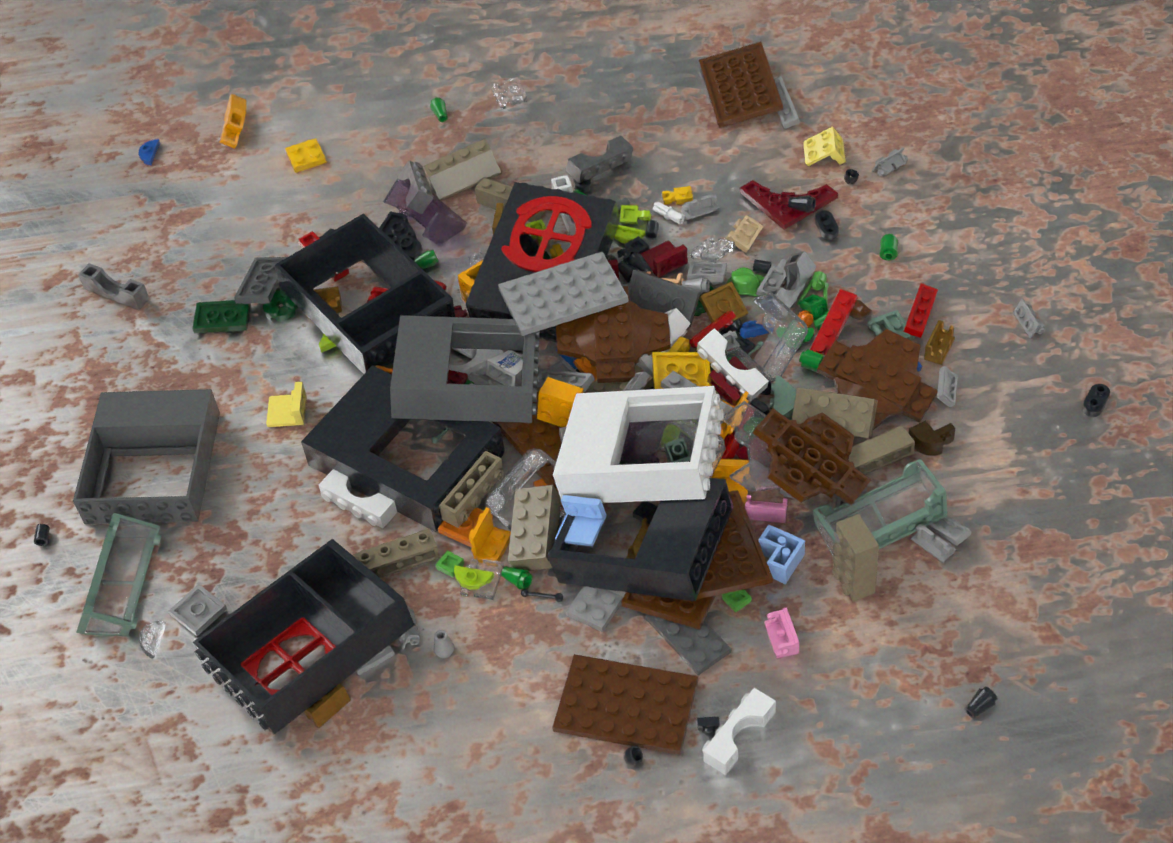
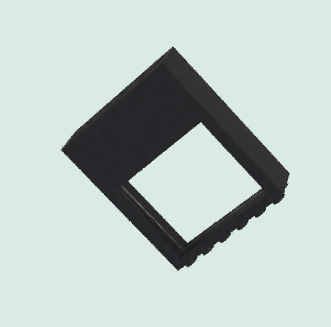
[548,478,734,601]

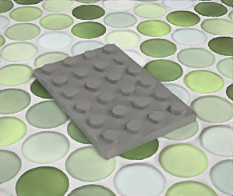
[498,252,628,336]

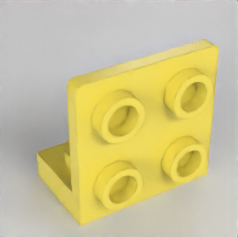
[804,127,846,166]
[266,382,307,427]

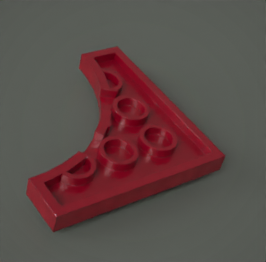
[740,180,838,230]

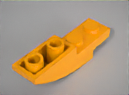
[219,94,247,149]

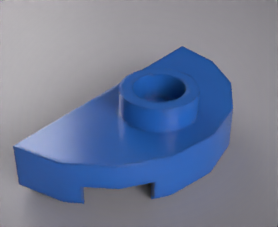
[138,139,160,165]
[740,320,773,339]

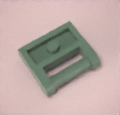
[867,310,915,341]

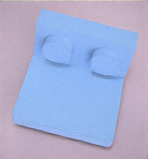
[555,495,607,547]

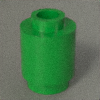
[880,234,898,260]
[799,349,825,372]

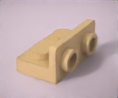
[725,215,763,253]

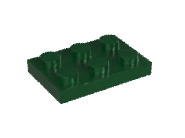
[192,300,251,334]

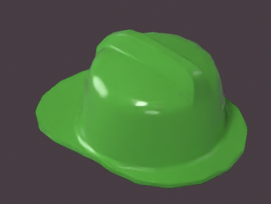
[726,267,765,296]

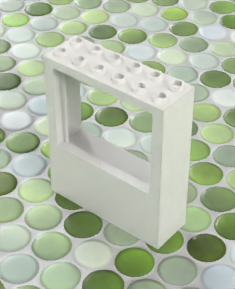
[553,386,724,503]

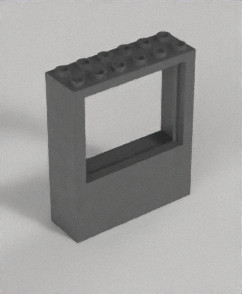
[390,316,539,423]
[73,389,220,525]

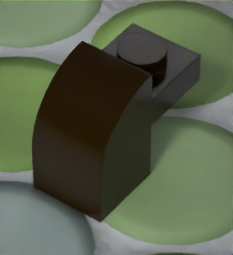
[909,420,955,456]

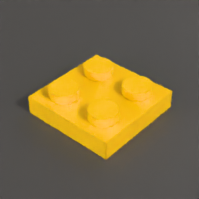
[285,138,327,173]

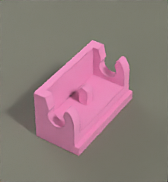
[745,495,788,523]
[764,607,799,659]

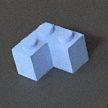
[759,524,805,584]

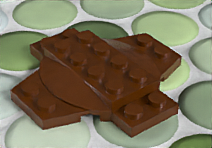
[556,286,671,383]
[817,329,938,430]
[753,408,871,506]

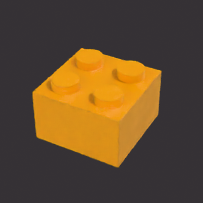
[537,377,583,428]

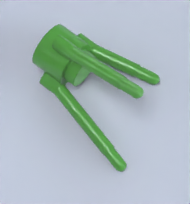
[797,271,829,306]

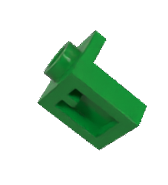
[799,294,829,321]

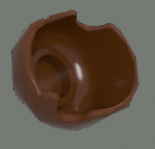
[849,300,872,320]

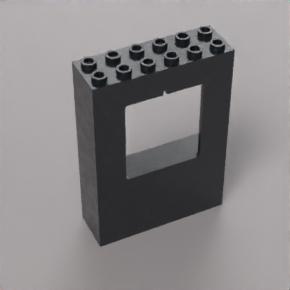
[275,213,455,374]
[301,365,505,532]

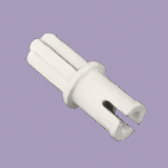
[653,202,686,225]

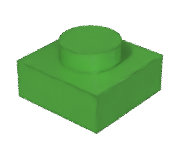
[435,550,465,578]
[722,590,752,613]

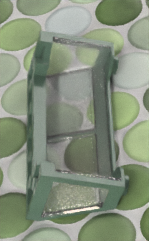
[813,459,947,556]
[76,513,162,636]

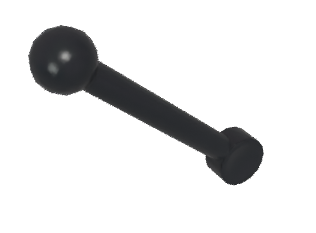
[521,589,563,602]

